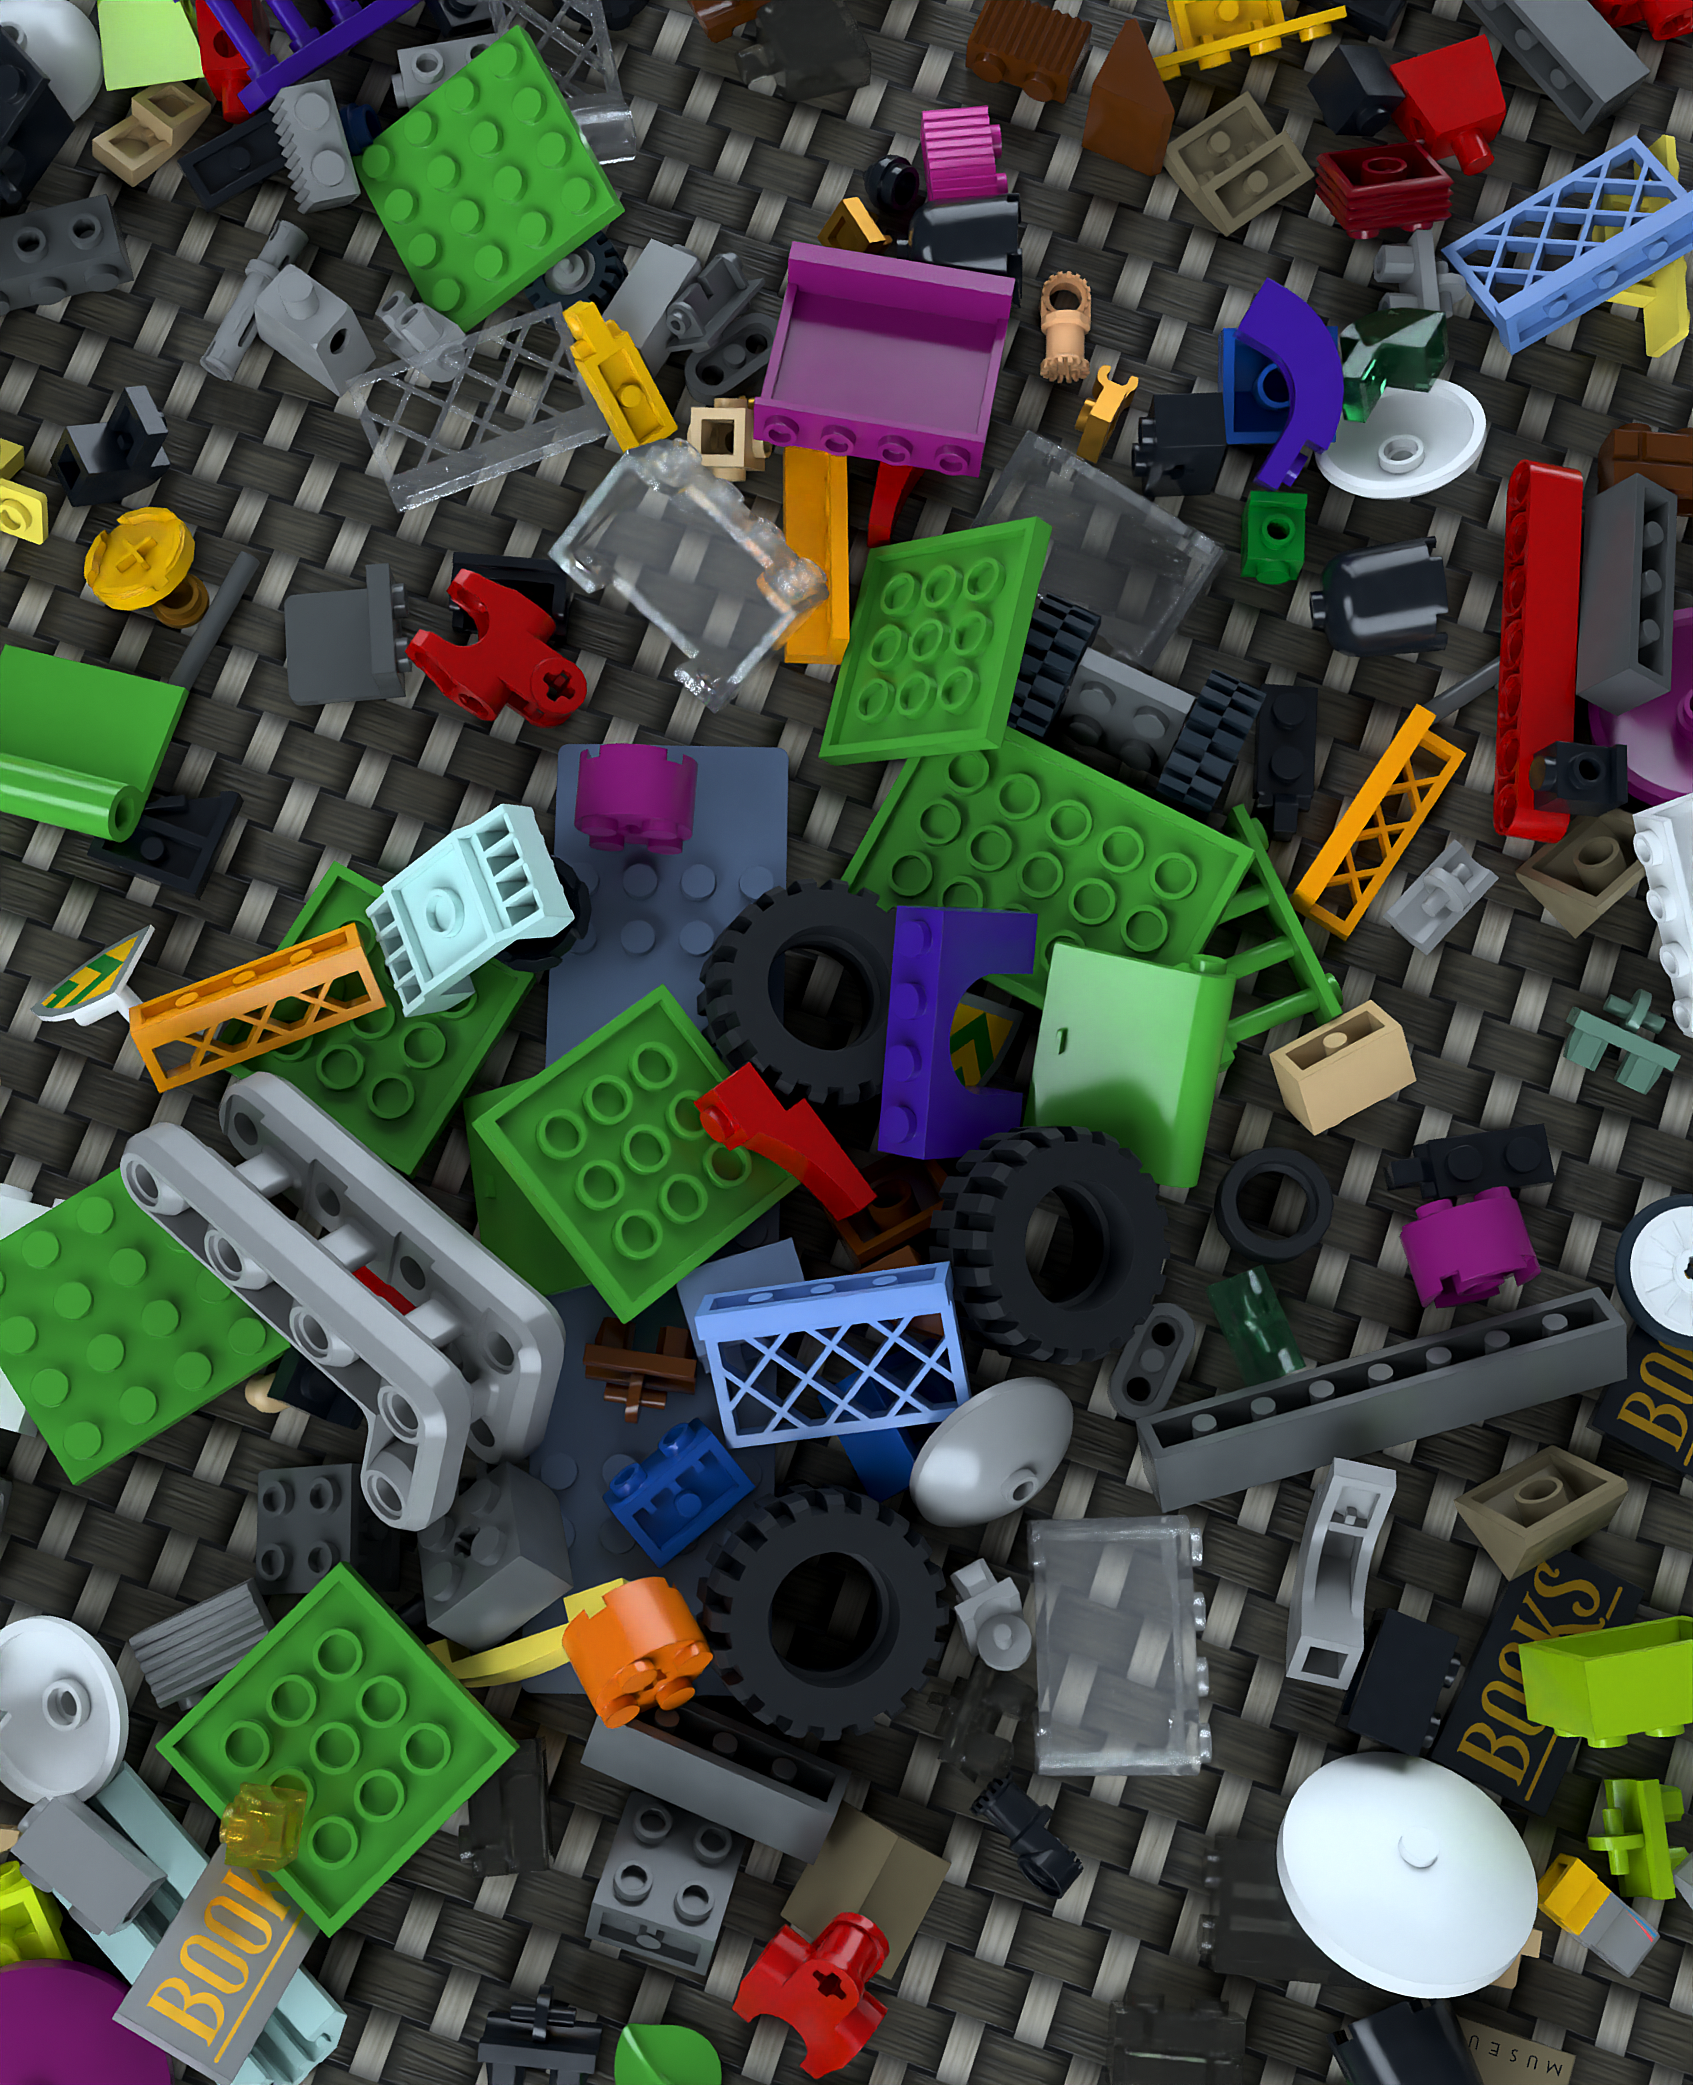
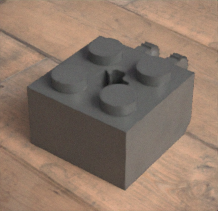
[416,1460,574,1654]

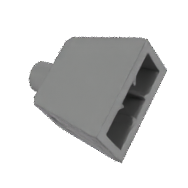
[253,264,376,398]

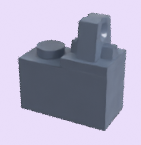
[676,1238,805,1396]

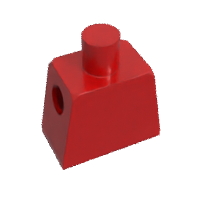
[195,0,271,124]
[1389,34,1506,176]

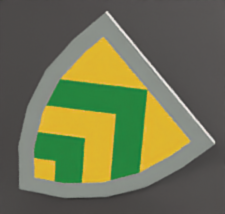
[30,925,155,1026]
[950,992,1025,1087]

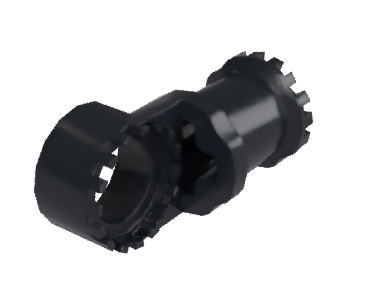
[969,1767,1084,1899]

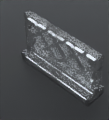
[345,302,611,513]

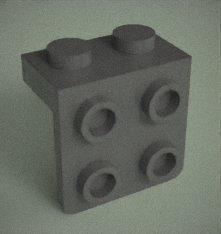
[284,563,413,706]

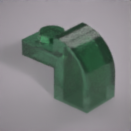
[1339,307,1450,423]

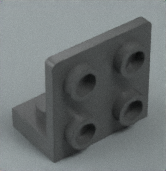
[256,1463,400,1595]
[584,1791,748,1976]

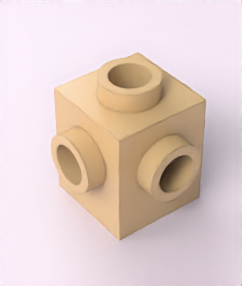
[687,398,773,482]

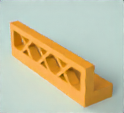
[783,446,850,665]
[1289,704,1467,941]
[129,922,387,1093]

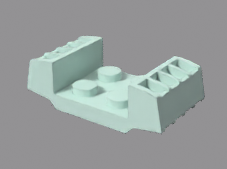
[365,804,575,1017]

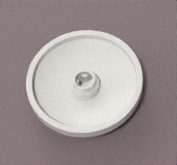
[1276,1752,1538,1998]

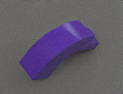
[1233,277,1344,492]

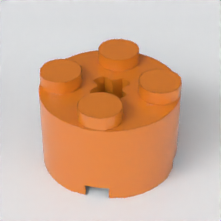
[562,1576,713,1729]

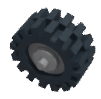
[524,230,629,335]

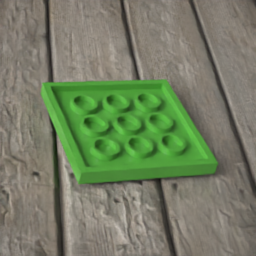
[351,24,625,333]
[818,516,1052,766]
[209,861,537,1180]
[471,983,801,1324]
[0,1167,291,1486]
[154,1561,520,1938]

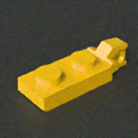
[562,300,678,460]

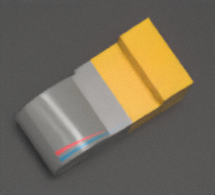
[1537,1853,1660,1978]

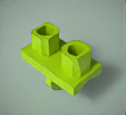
[1587,1778,1689,1900]

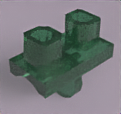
[1205,1265,1306,1388]

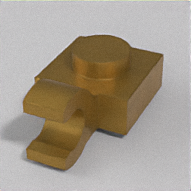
[1075,364,1138,463]

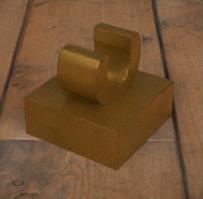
[817,197,893,256]

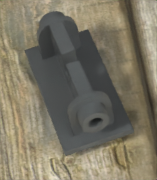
[666,252,766,353]

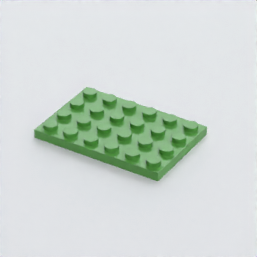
[841,726,1256,1012]

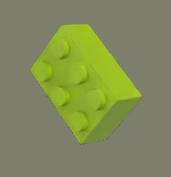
[1518,1615,1693,1748]

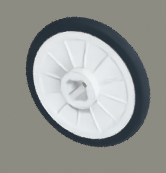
[1614,1194,1693,1351]

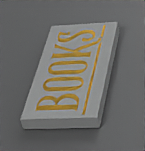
[112,1829,320,2085]

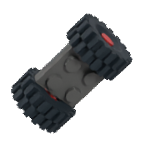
[1007,592,1267,824]

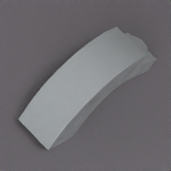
[1286,1457,1396,1690]

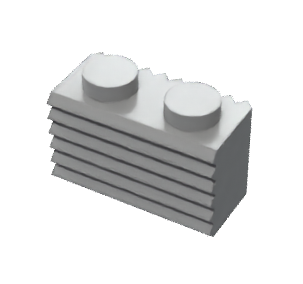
[268,80,361,214]
[129,1577,276,1711]

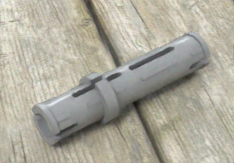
[199,220,309,381]

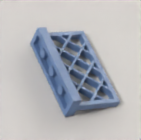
[1441,135,1693,356]
[694,1261,972,1449]

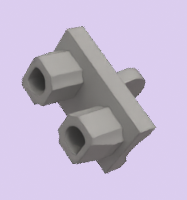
[1373,229,1467,348]
[375,290,467,383]
[1383,839,1499,956]
[950,1558,1032,1671]

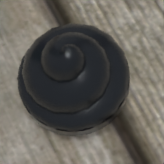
[863,154,919,212]

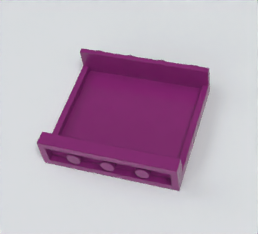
[753,241,1015,478]

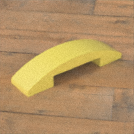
[426,1578,629,1688]

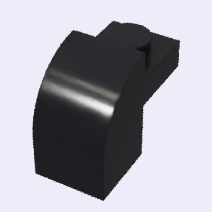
[50,385,171,507]

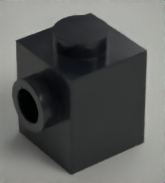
[1307,44,1406,137]

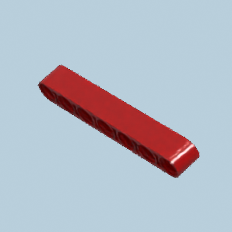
[1493,459,1583,844]

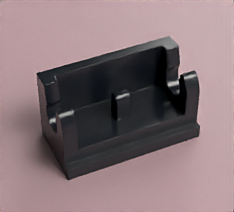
[449,552,573,642]

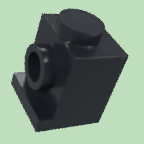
[1529,741,1628,817]

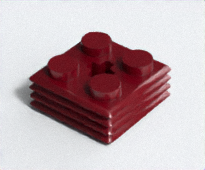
[1314,141,1454,239]

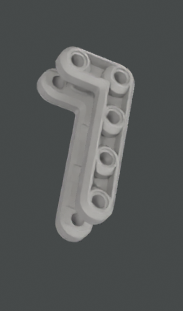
[120,1072,566,1532]

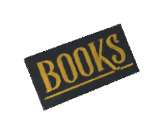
[1585,1263,1693,1482]
[1426,1550,1645,1818]

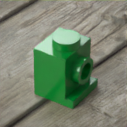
[1240,491,1308,584]

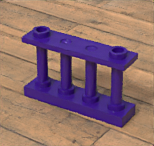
[173,0,423,114]

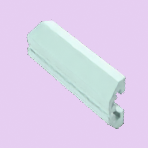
[51,1760,347,2085]

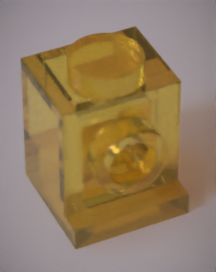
[219,1782,307,1872]

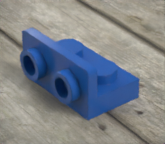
[602,1417,756,1569]

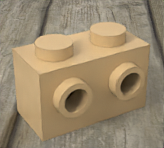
[1269,1000,1416,1136]

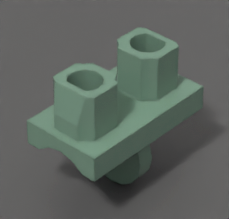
[1563,988,1681,1095]

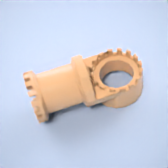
[1039,271,1091,383]

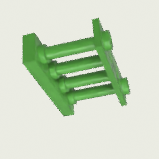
[1218,803,1344,1074]

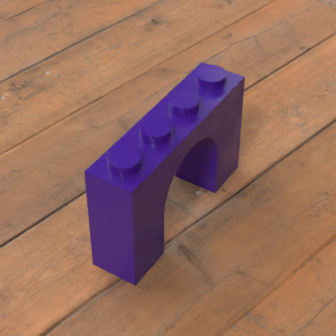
[877,905,1038,1160]

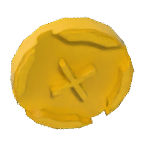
[84,507,195,611]

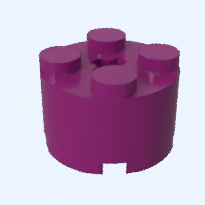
[574,743,698,855]
[1399,1186,1541,1309]

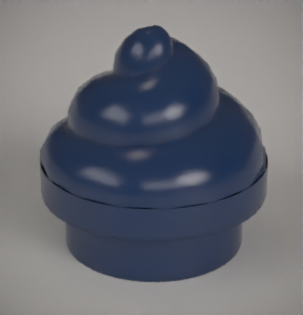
[338,102,383,157]

